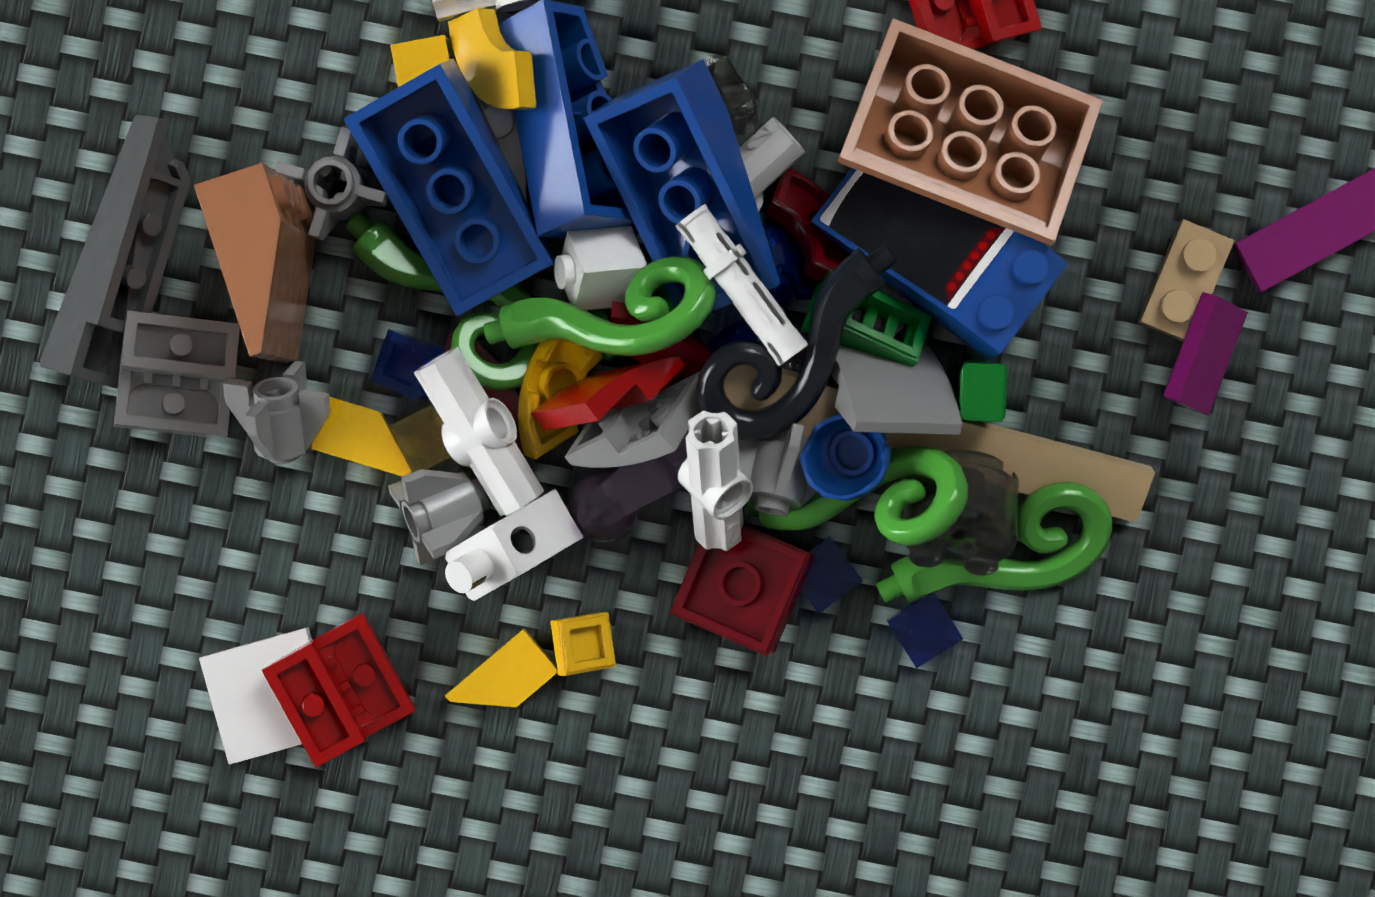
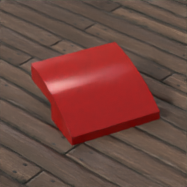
[909,0,1042,50]
[530,357,685,431]
[261,612,416,768]

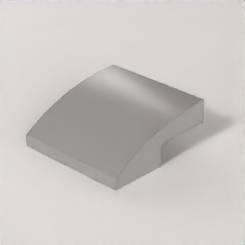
[113,310,240,439]
[831,345,963,435]
[565,372,700,468]

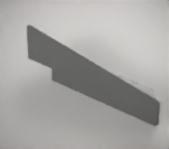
[40,115,191,389]

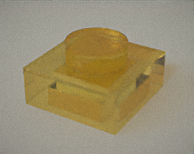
[389,404,452,473]

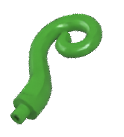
[346,212,540,391]
[484,256,716,356]
[747,445,968,546]
[876,482,1112,603]

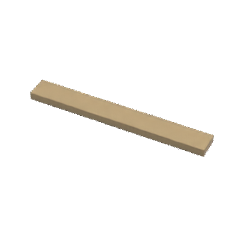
[724,364,1155,523]

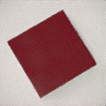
[669,525,815,658]

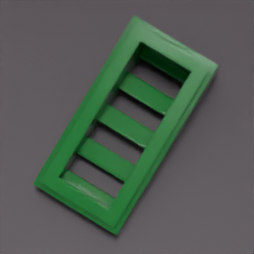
[802,269,932,367]
[959,359,1008,422]

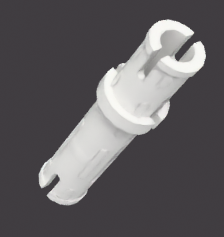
[675,204,808,366]

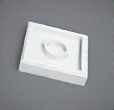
[199,627,312,765]

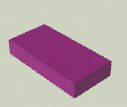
[1163,292,1248,416]

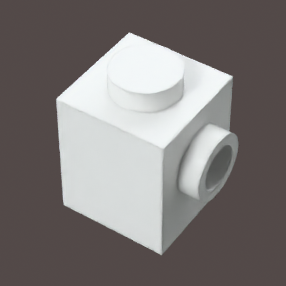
[554,226,647,310]

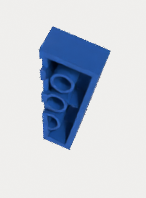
[499,0,639,239]

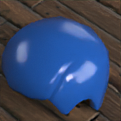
[800,413,892,501]

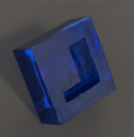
[370,329,445,401]
[801,536,863,613]
[886,593,963,668]

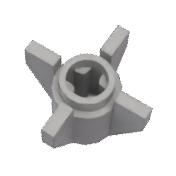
[275,126,389,241]
[222,361,331,464]
[738,423,817,516]
[388,469,489,565]

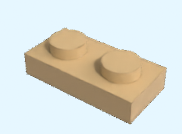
[1137,219,1235,341]

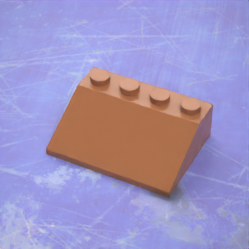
[837,18,1103,246]
[194,163,316,364]

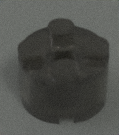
[904,450,1019,576]

